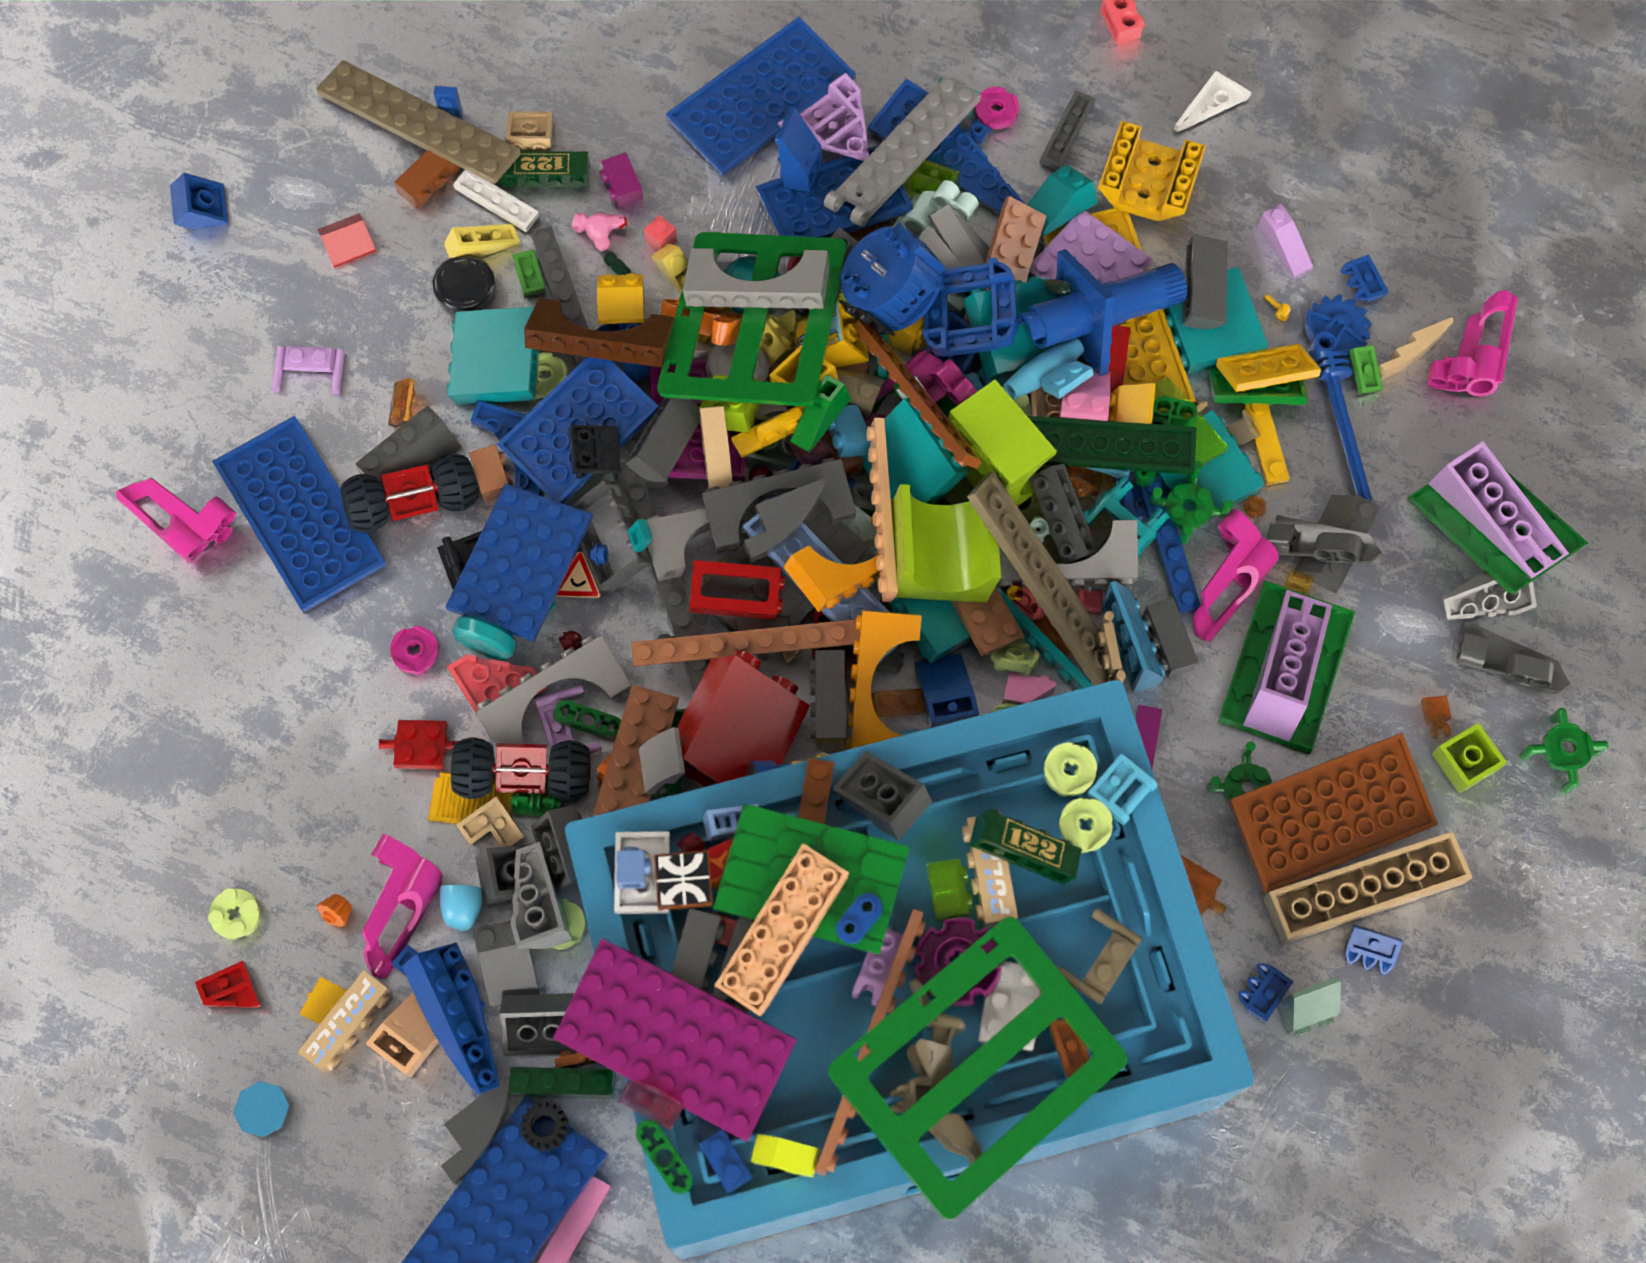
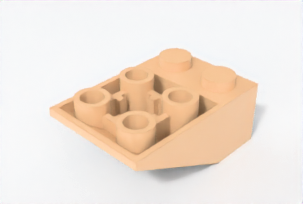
[366,992,439,1078]

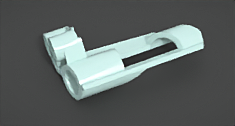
[892,180,979,239]

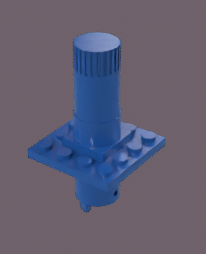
[1017,249,1187,376]

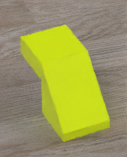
[750,1134,820,1177]

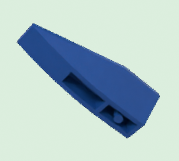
[402,942,500,1095]

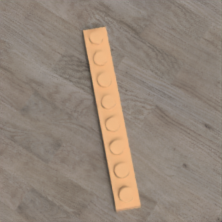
[866,418,898,602]

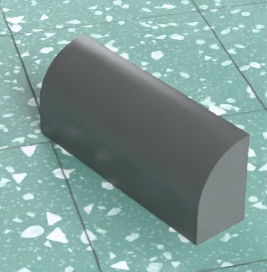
[1182,234,1228,329]
[625,397,701,482]

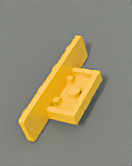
[731,407,803,458]

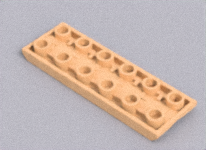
[715,844,849,1016]

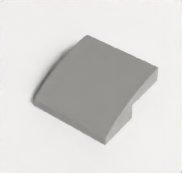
[639,727,685,794]

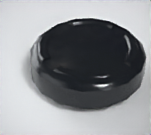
[432,255,496,314]

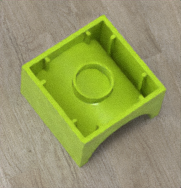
[948,380,1057,507]
[891,484,1001,603]

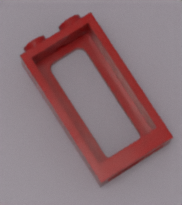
[689,560,785,620]

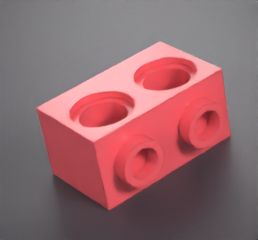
[1100,0,1144,45]

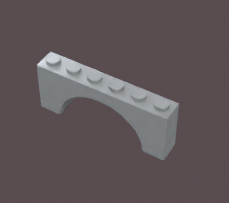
[683,248,830,309]
[646,497,771,581]
[998,520,1138,587]
[475,634,631,746]

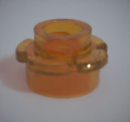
[1243,495,1266,518]

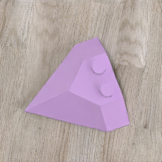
[778,73,869,161]

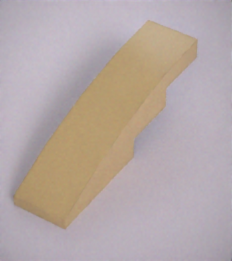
[1379,317,1454,381]
[699,406,732,489]

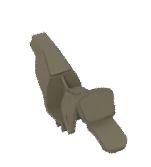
[890,979,982,1164]

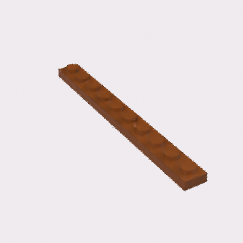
[853,319,982,469]

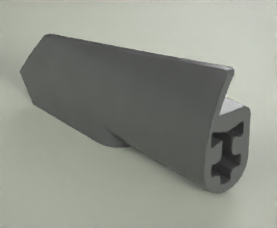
[1266,515,1382,564]
[1456,621,1570,693]

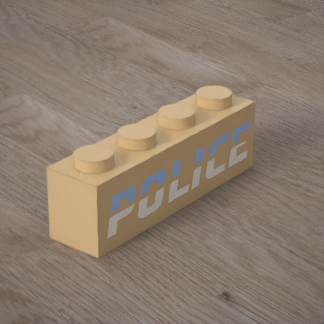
[962,817,1018,929]
[297,970,391,1073]

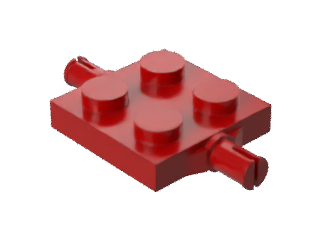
[378,720,458,770]

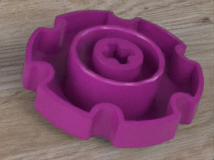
[915,918,1002,1007]

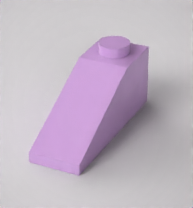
[1257,204,1313,279]

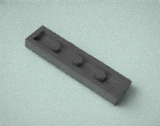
[1039,90,1096,171]

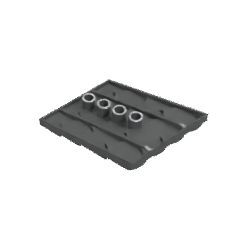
[701,504,870,662]

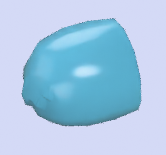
[440,884,482,931]

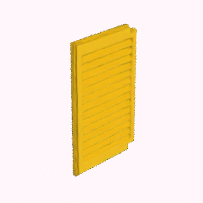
[428,771,514,824]

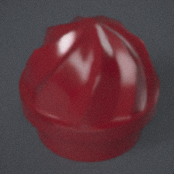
[749,465,773,481]
[558,631,582,651]
[677,831,705,853]

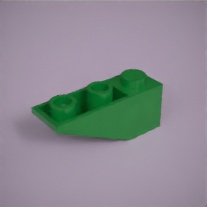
[791,374,851,453]

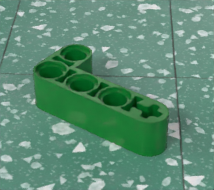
[1134,396,1197,487]

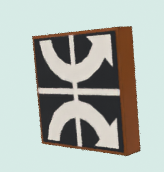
[654,851,713,910]

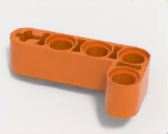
[661,299,743,346]

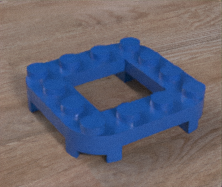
[922,258,1018,356]

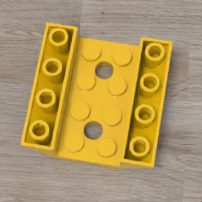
[1098,120,1206,222]

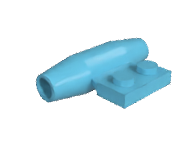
[1004,338,1093,400]

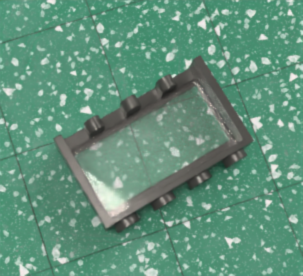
[570,480,653,592]

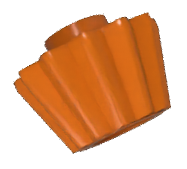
[317,893,352,928]

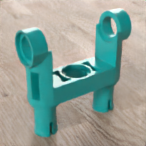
[1083,477,1170,559]

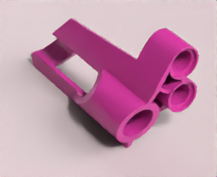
[1427,290,1518,396]
[863,349,977,428]
[116,477,236,563]
[1193,509,1279,642]
[362,833,443,979]

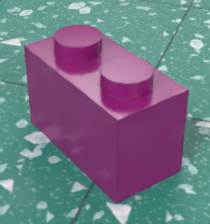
[599,152,643,209]

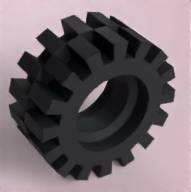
[520,1101,569,1152]

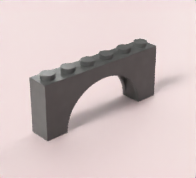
[702,458,856,553]

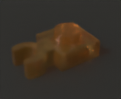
[1421,695,1451,739]

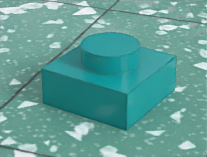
[627,519,653,552]

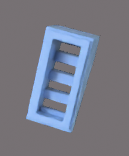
[703,804,758,841]

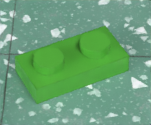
[512,249,546,298]
[1349,345,1383,395]

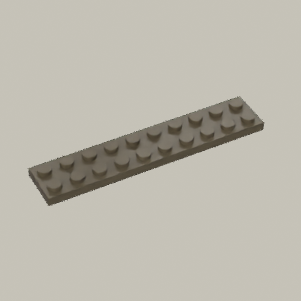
[316,60,521,185]
[967,471,1123,685]

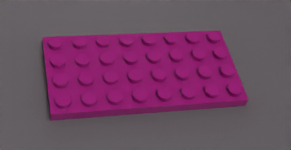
[553,938,798,1142]

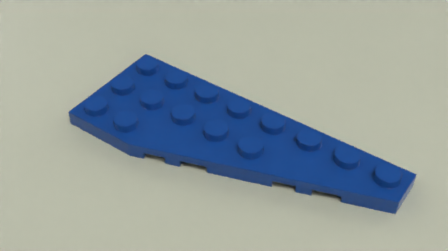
[867,78,1025,216]

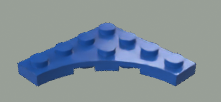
[470,400,542,496]

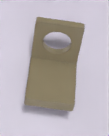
[1225,410,1261,446]

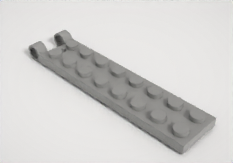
[824,76,981,227]

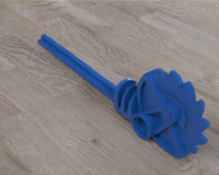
[1304,294,1372,501]

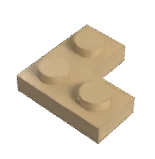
[456,796,526,847]

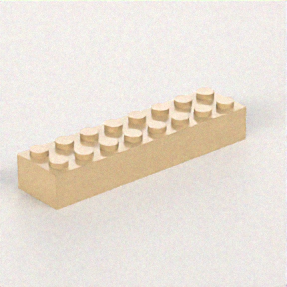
[1263,831,1473,945]

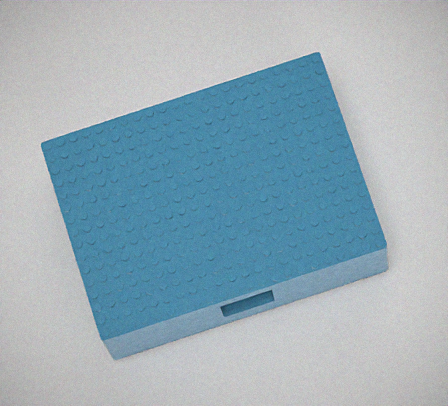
[565,680,1255,1260]

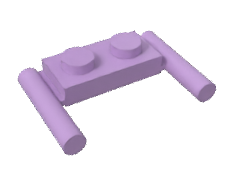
[271,346,345,395]
[535,684,602,754]

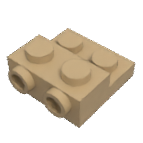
[505,112,553,151]

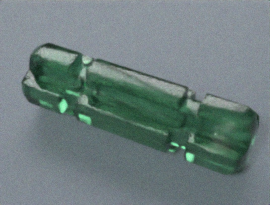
[603,251,635,275]
[1043,279,1071,295]

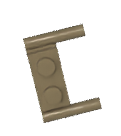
[1058,908,1143,1005]

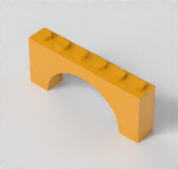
[784,499,893,612]
[845,610,922,750]

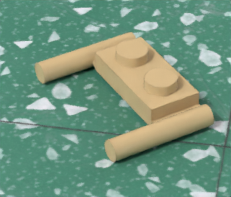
[1098,611,1126,683]

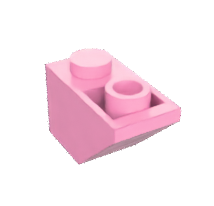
[1002,671,1057,705]

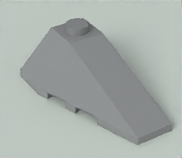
[928,204,990,295]
[1442,570,1537,620]
[511,841,572,949]

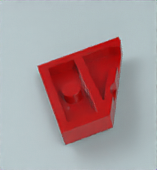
[195,961,262,1008]

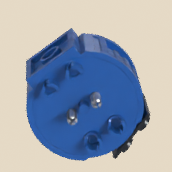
[839,222,946,336]

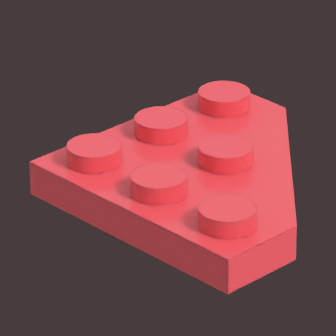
[447,654,547,712]

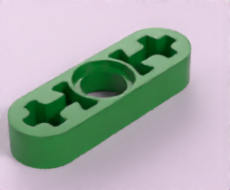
[553,700,621,740]
[636,1120,693,1195]

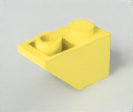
[651,243,688,294]

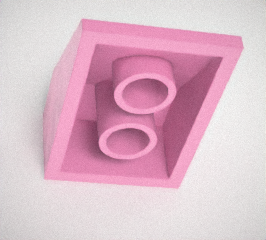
[1059,370,1110,421]

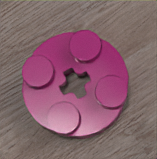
[975,87,1019,129]
[390,626,440,675]

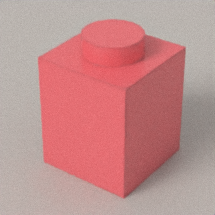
[644,215,677,252]

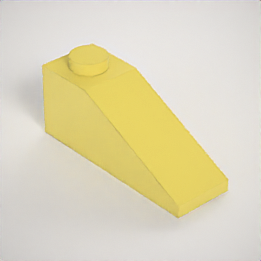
[444,224,520,258]

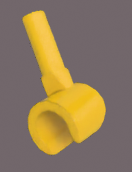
[1264,294,1290,322]
[1001,586,1023,601]

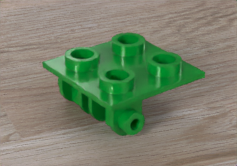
[511,773,562,817]

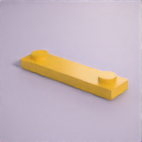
[1242,403,1290,486]

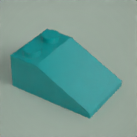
[1027,165,1098,236]

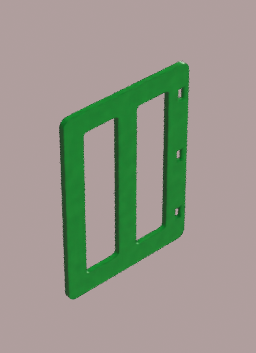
[657,232,847,406]
[828,917,1128,1220]

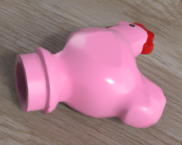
[572,212,627,251]

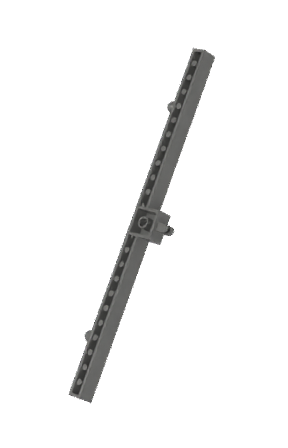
[530,226,710,692]

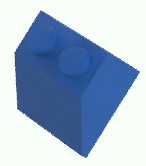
[170,173,228,230]

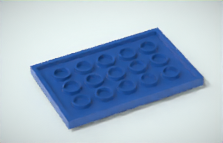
[755,145,913,238]
[497,357,660,504]
[445,483,593,642]

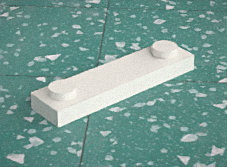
[453,170,540,233]

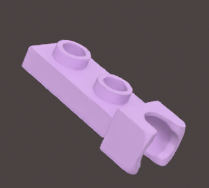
[852,929,903,1006]

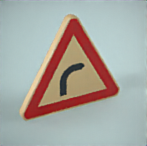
[556,552,601,598]

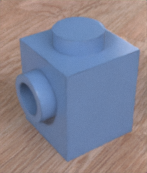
[616,847,651,889]

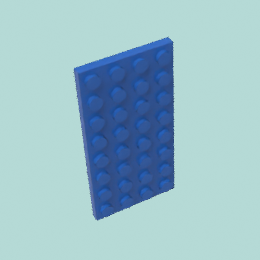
[665,17,856,177]
[212,416,387,613]
[401,1096,609,1263]

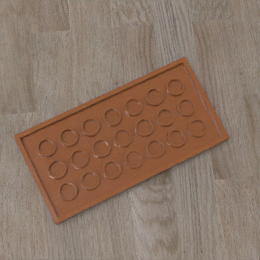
[1227,733,1438,894]

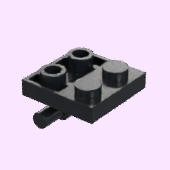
[568,425,621,479]
[437,531,482,590]

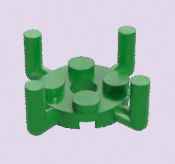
[1149,461,1233,544]
[1519,708,1609,794]
[1207,741,1272,800]

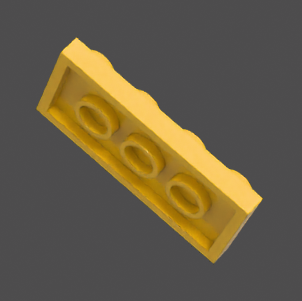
[1216,343,1321,392]

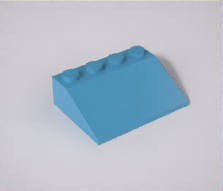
[1102,581,1165,693]

